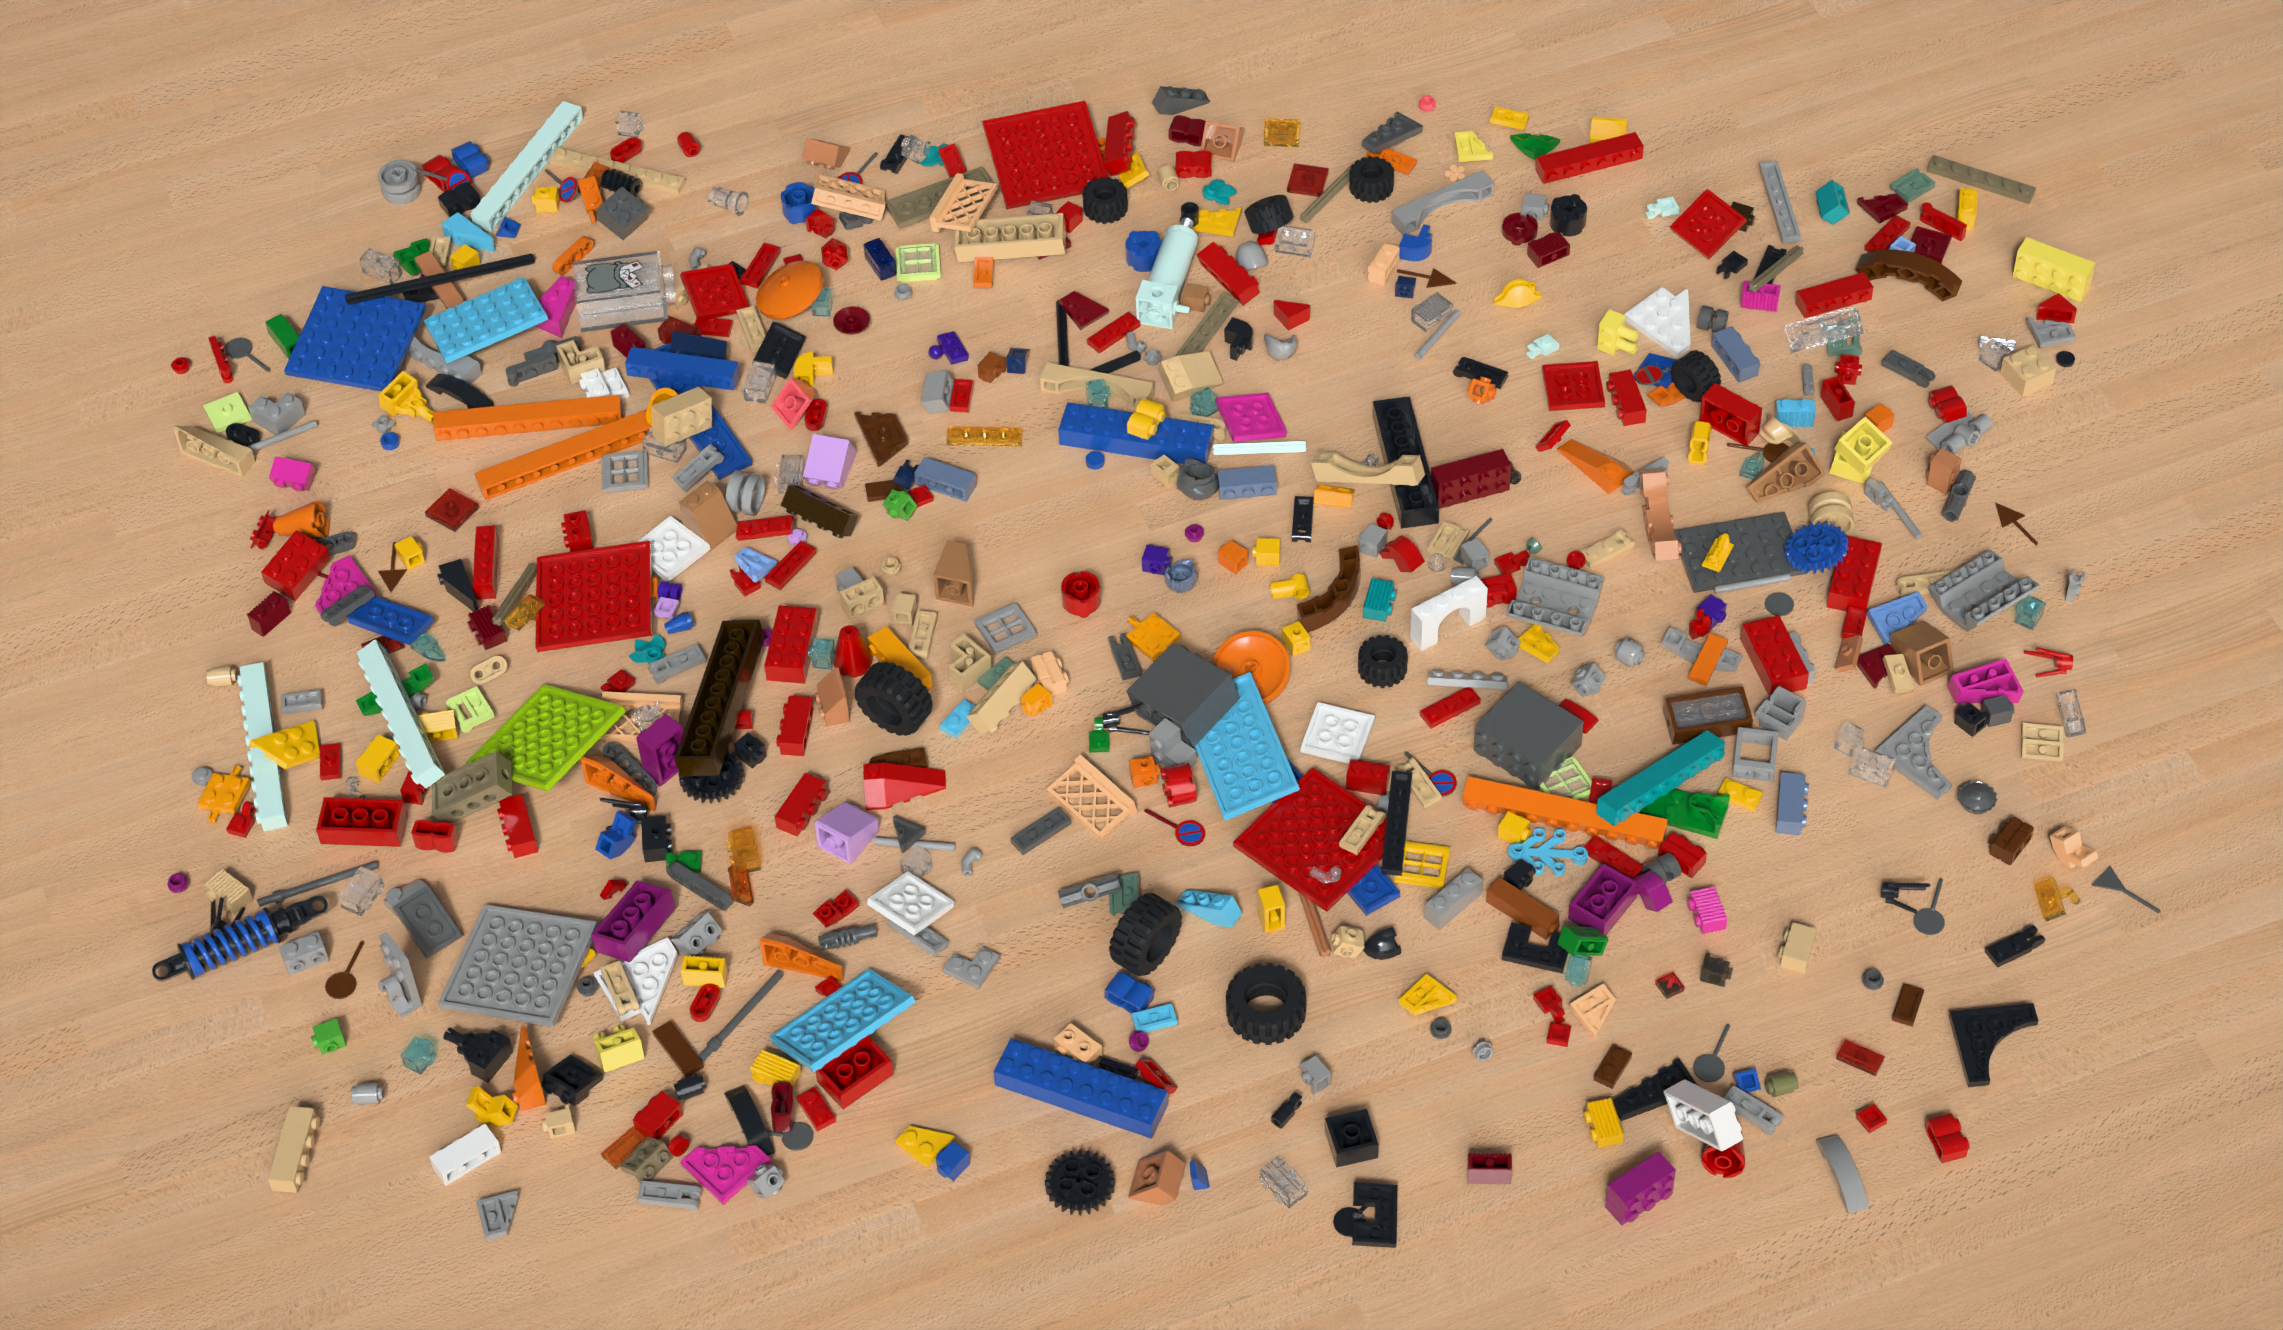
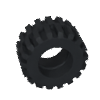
[1349,156,1394,203]
[1082,177,1128,224]
[1244,195,1294,234]
[1671,350,1721,402]
[1358,635,1408,688]

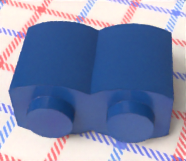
[451,141,489,179]
[1105,972,1154,1013]

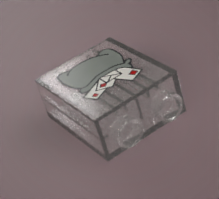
[573,250,677,332]

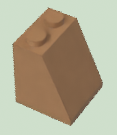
[679,480,737,551]
[933,540,974,607]
[1890,620,1954,686]

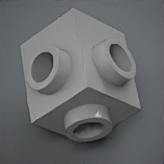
[1485,627,1521,661]
[1571,663,1606,697]
[747,1164,786,1198]

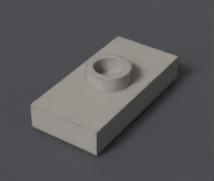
[281,690,322,714]

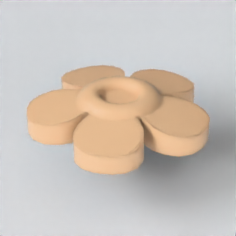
[1445,165,1465,183]

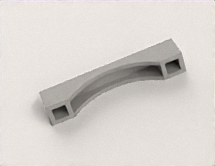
[1392,170,1494,235]
[407,335,482,385]

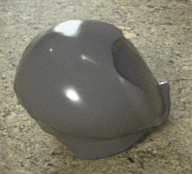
[1176,458,1219,500]

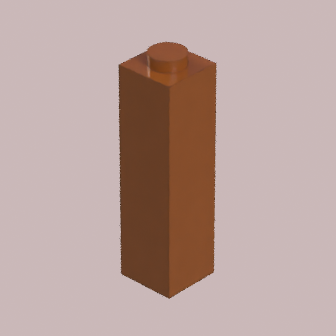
[1486,877,1560,940]

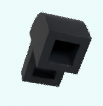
[1224,317,1253,361]

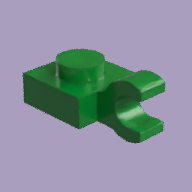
[1089,717,1109,753]
[665,851,701,872]

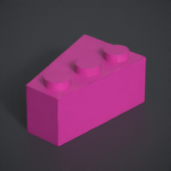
[535,276,579,338]
[1948,659,2024,703]

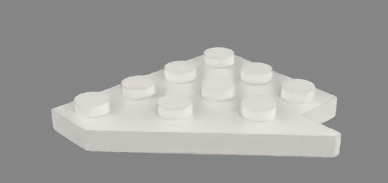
[1624,287,1691,358]
[593,937,678,1025]

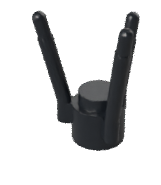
[1102,704,1150,735]
[600,798,647,830]
[1881,882,1931,913]
[209,897,245,939]

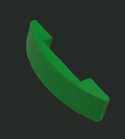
[356,663,434,716]

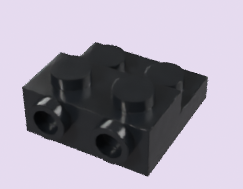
[542,1054,603,1106]

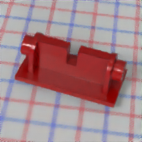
[249,510,276,550]

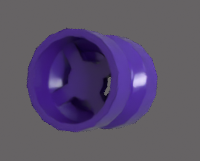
[658,580,683,601]

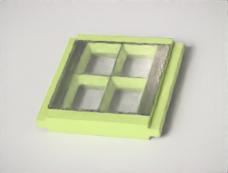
[896,243,941,282]
[1540,756,1592,800]

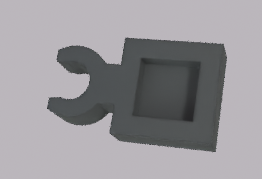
[839,212,873,230]

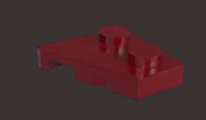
[1857,194,1908,224]
[1059,291,1109,330]
[1857,644,1897,689]

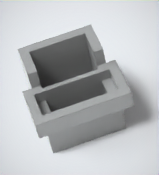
[1755,686,1806,741]

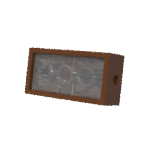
[1663,687,1753,745]

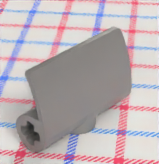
[1927,411,1993,454]

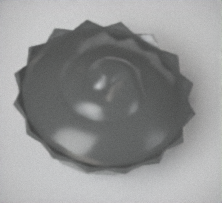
[1957,781,1998,814]

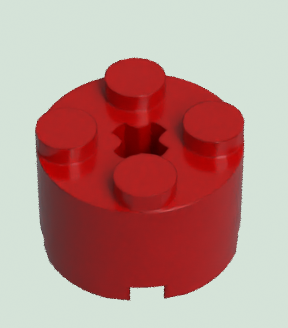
[1061,571,1101,618]
[1160,763,1197,808]

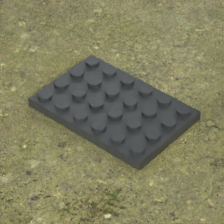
[1674,512,1805,593]

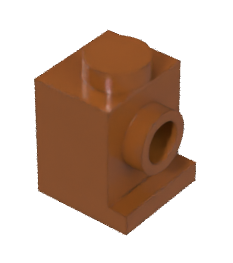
[977,351,1006,383]

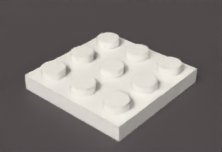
[637,516,711,582]
[1300,702,1375,764]
[867,871,955,935]

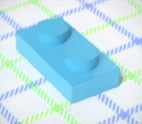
[940,699,975,738]
[1131,1003,1178,1033]

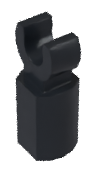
[1271,1092,1302,1129]

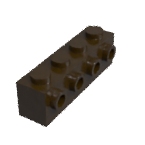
[780,485,859,538]

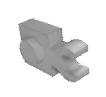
[1864,478,1894,511]

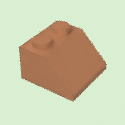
[1200,121,1244,162]
[802,138,851,170]
[815,667,850,727]
[1128,1150,1186,1205]

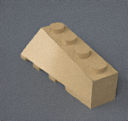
[173,426,256,477]

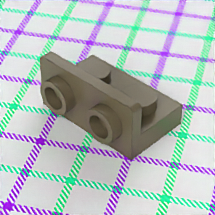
[619,1136,673,1184]

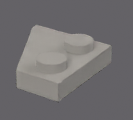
[2027,318,2076,348]
[476,1190,519,1241]

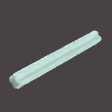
[1213,441,1306,455]

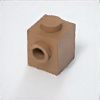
[1182,283,1211,312]

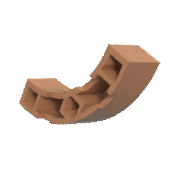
[1639,468,1682,561]

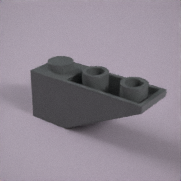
[1152,86,1210,115]

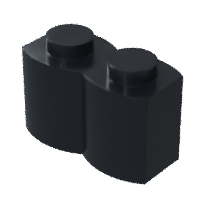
[438,182,481,218]

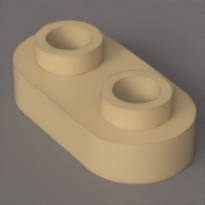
[469,656,507,684]

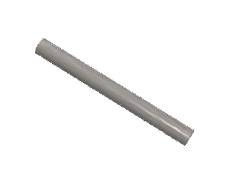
[1414,310,1461,360]
[248,420,318,452]
[1878,481,1922,539]
[1713,573,1791,594]
[874,837,956,852]

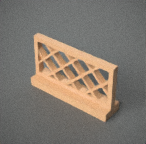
[811,173,886,221]
[929,173,998,232]
[600,691,684,741]
[1046,754,1137,839]

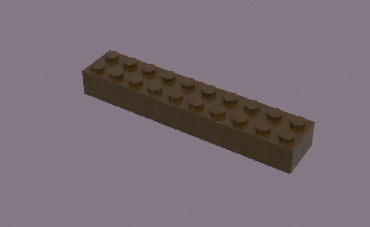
[675,620,765,776]

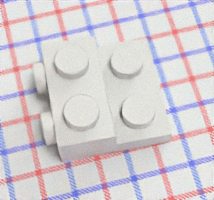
[579,367,629,400]

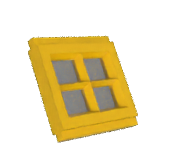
[1394,841,1451,889]

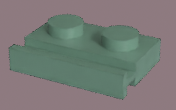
[1890,168,1935,203]
[1109,872,1140,916]

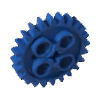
[1784,521,1849,574]

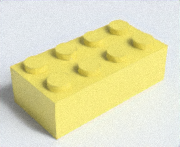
[2012,237,2095,302]

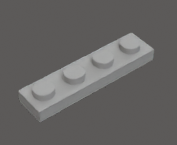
[1427,670,1507,689]

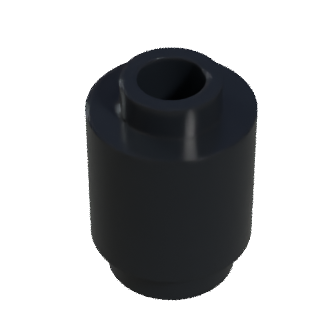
[673,1073,707,1100]

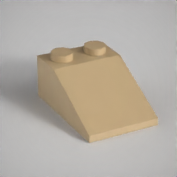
[1158,351,1224,402]

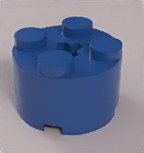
[781,182,818,224]
[1125,231,1161,272]

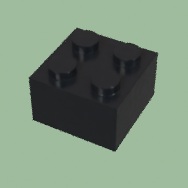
[1325,1109,1379,1168]

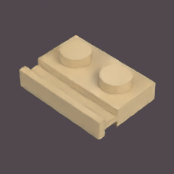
[1427,521,1469,562]

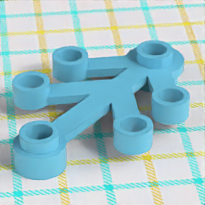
[1508,828,1588,876]

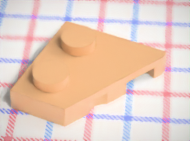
[1569,983,1616,1038]

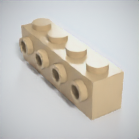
[966,661,1037,734]
[268,1106,319,1193]

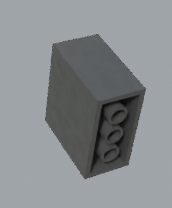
[1126,642,1240,748]
[1474,682,1584,790]

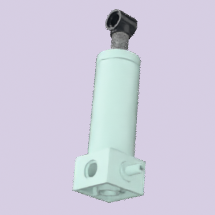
[1136,202,1199,329]

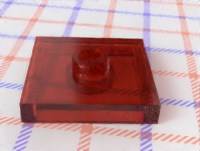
[1287,163,1329,197]
[425,488,479,532]

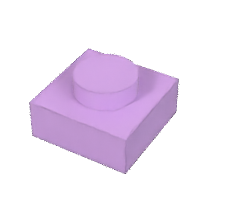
[654,597,680,619]

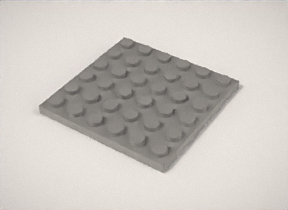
[438,904,598,1027]

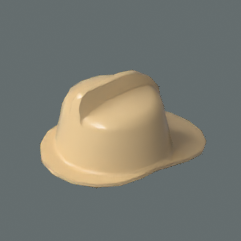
[1759,414,1801,445]

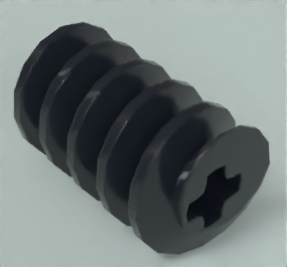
[601,168,641,197]

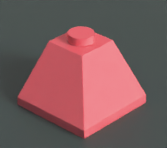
[771,377,815,429]

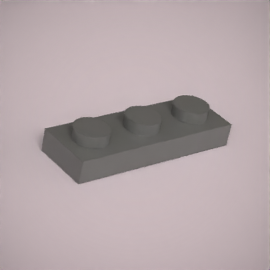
[1010,807,1071,855]

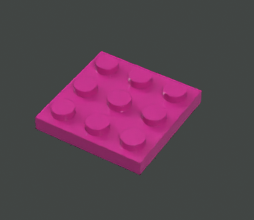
[1215,393,1287,442]

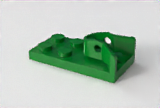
[1639,788,1730,839]

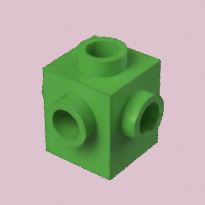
[882,489,917,521]

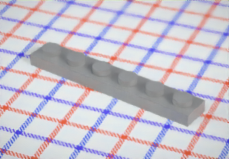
[1759,161,1801,243]

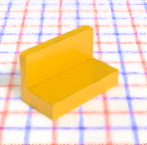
[1589,117,1627,144]

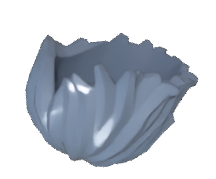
[1164,559,1198,593]

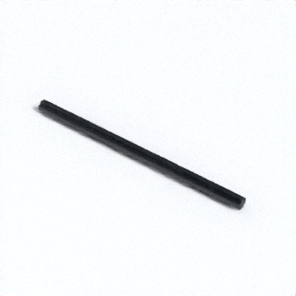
[345,253,535,305]

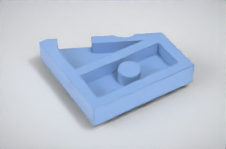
[734,547,778,583]

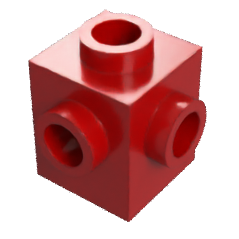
[821,237,848,271]
[1834,354,1862,385]

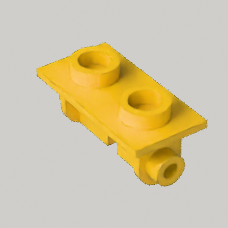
[1702,533,1734,572]

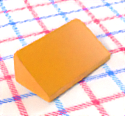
[1314,484,1355,508]

